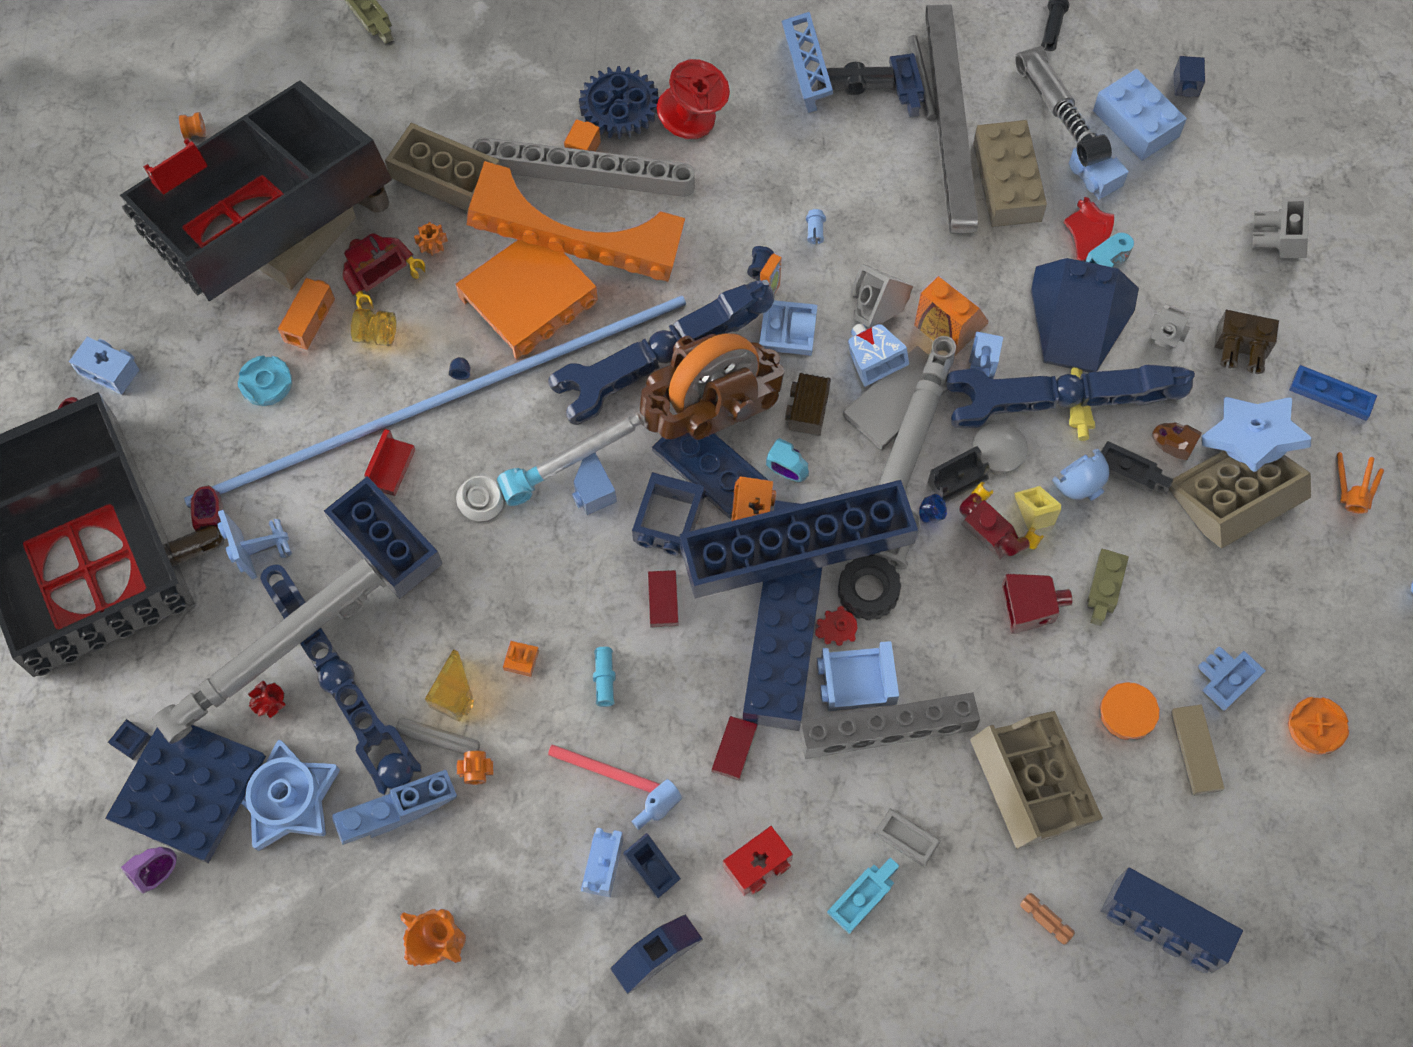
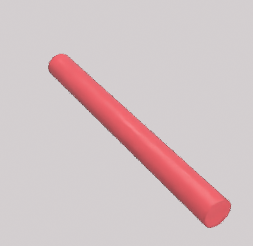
[548,744,660,793]

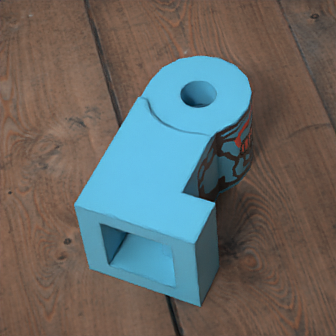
[1085,233,1134,267]

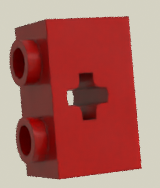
[723,826,793,896]

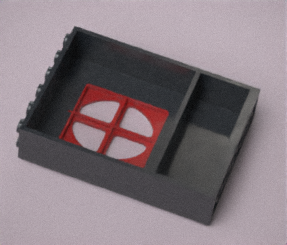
[120,80,392,302]
[0,392,195,677]

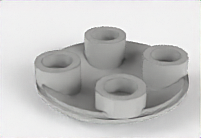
[972,423,1028,475]

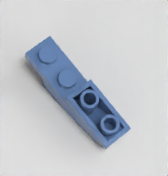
[332,770,457,845]

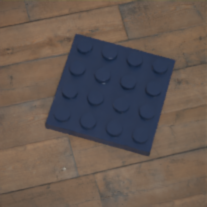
[105,725,266,864]

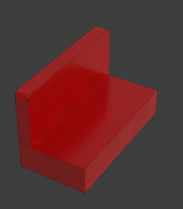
[364,429,416,496]

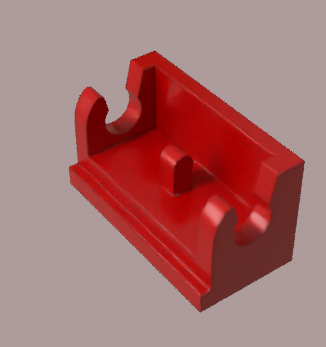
[143,138,207,195]

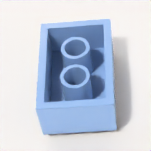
[1093,69,1187,161]

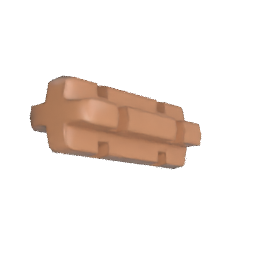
[1020,893,1075,945]

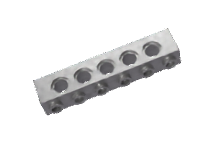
[799,692,980,759]

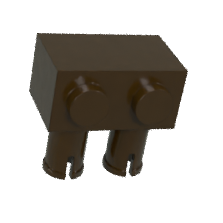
[1214,309,1279,374]

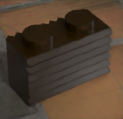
[785,373,831,436]

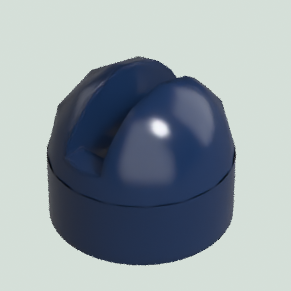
[449,357,471,380]

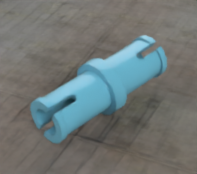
[593,647,616,707]

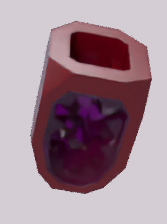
[191,485,223,533]

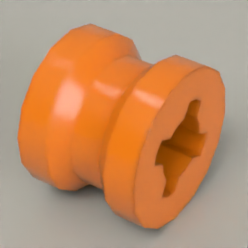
[179,112,206,140]

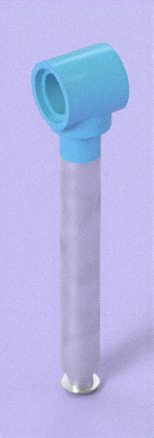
[497,411,644,506]

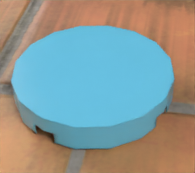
[238,355,292,406]

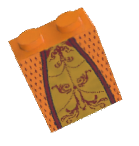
[914,276,989,356]

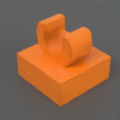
[503,641,539,677]

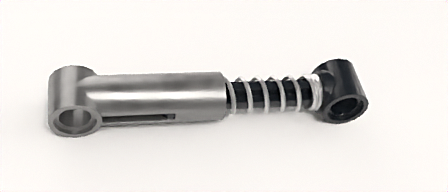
[1015,46,1112,167]

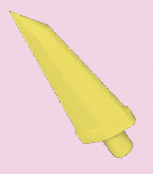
[1069,367,1095,441]

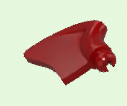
[1063,197,1114,262]

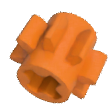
[414,222,448,256]
[457,751,493,785]

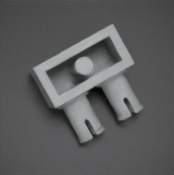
[1253,197,1310,258]

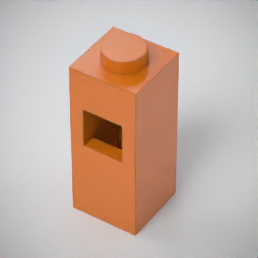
[278,278,335,350]

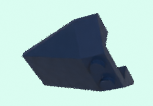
[1031,258,1139,373]

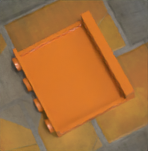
[455,240,598,360]

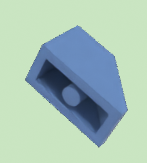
[572,453,617,515]

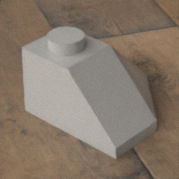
[852,264,913,328]

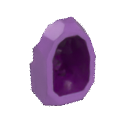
[121,847,177,894]

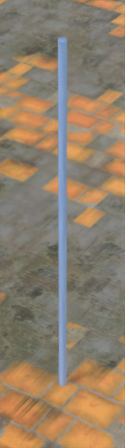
[184,296,686,508]

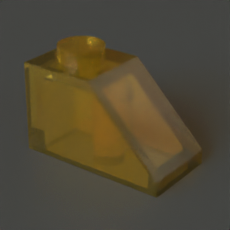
[425,649,474,722]

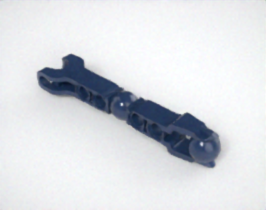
[548,280,775,425]
[946,365,1195,429]
[260,564,422,796]

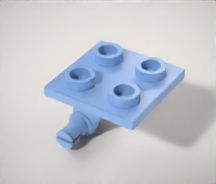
[218,510,292,579]

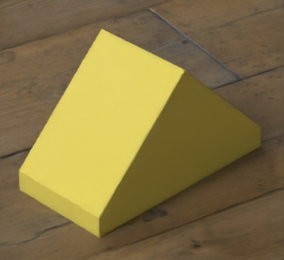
[1014,486,1061,530]

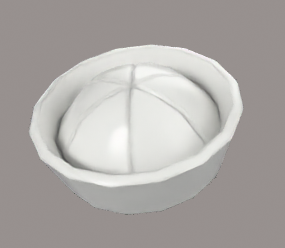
[456,476,504,521]

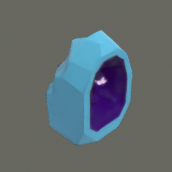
[766,438,809,482]

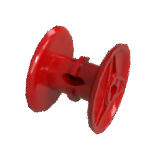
[657,59,730,139]

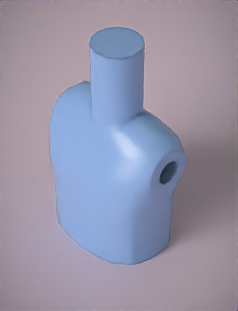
[631,779,682,830]

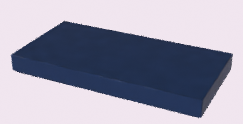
[652,433,768,519]

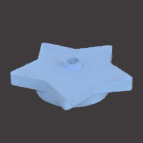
[1202,397,1311,472]
[241,740,340,851]

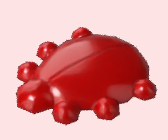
[815,606,858,646]

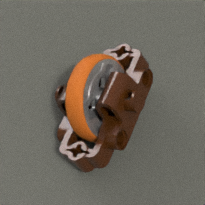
[640,333,785,440]

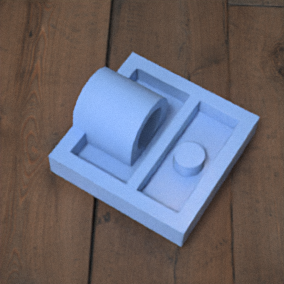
[760,300,817,356]

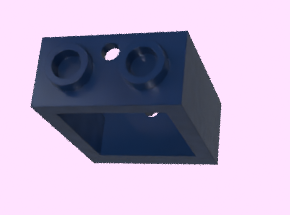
[632,472,705,556]

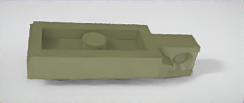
[345,0,394,44]
[1087,548,1129,626]

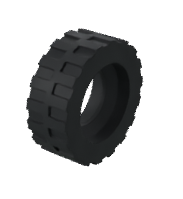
[838,555,901,621]

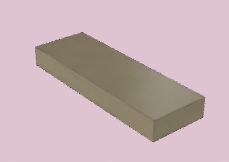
[1171,704,1225,795]

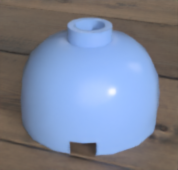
[1052,449,1110,501]

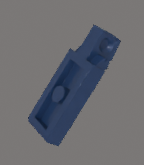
[889,53,924,117]

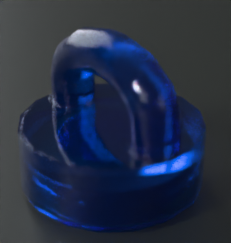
[919,494,947,524]

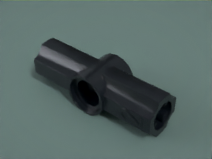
[818,61,893,95]

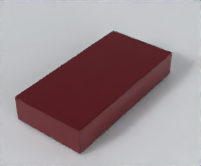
[648,570,679,628]
[712,716,758,781]

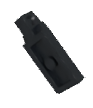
[1101,441,1173,495]

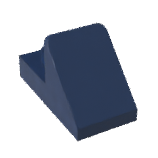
[623,833,681,898]

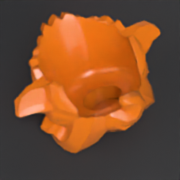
[400,909,466,966]

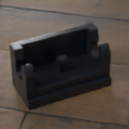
[928,445,990,504]

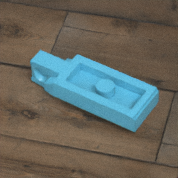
[827,857,899,934]

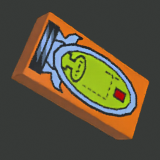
[760,253,782,294]

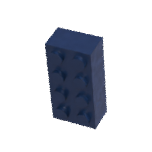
[324,476,443,599]
[1101,867,1243,973]

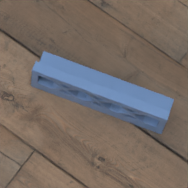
[782,12,834,113]

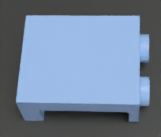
[817,641,899,711]

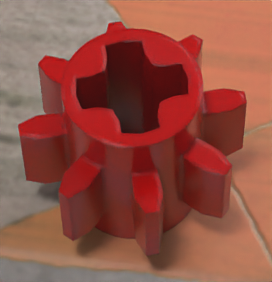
[248,680,286,718]

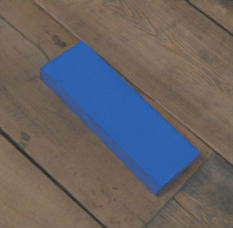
[1289,365,1377,421]

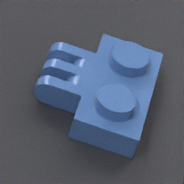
[1198,647,1266,711]

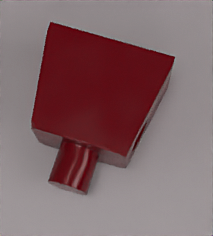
[1002,574,1072,634]

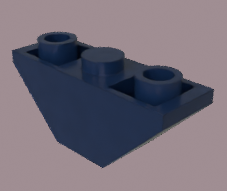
[610,914,703,994]

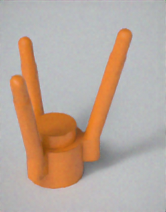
[1337,452,1384,514]

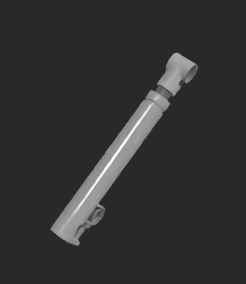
[868,336,956,570]
[152,558,387,744]

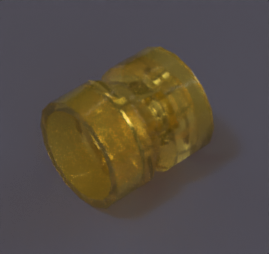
[351,308,397,347]

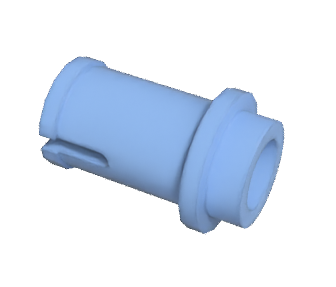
[806,209,826,244]

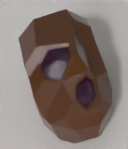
[1152,422,1202,460]

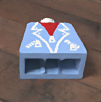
[848,323,909,387]

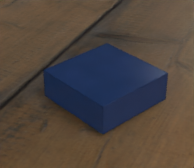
[108,719,151,760]

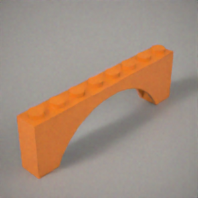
[466,161,685,282]

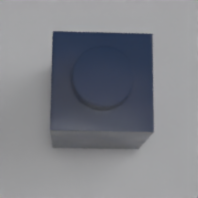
[1174,56,1205,97]

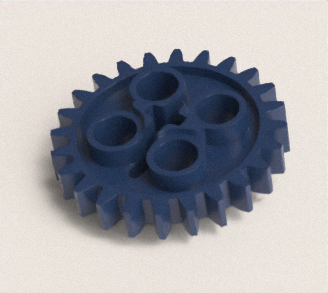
[579,66,659,139]

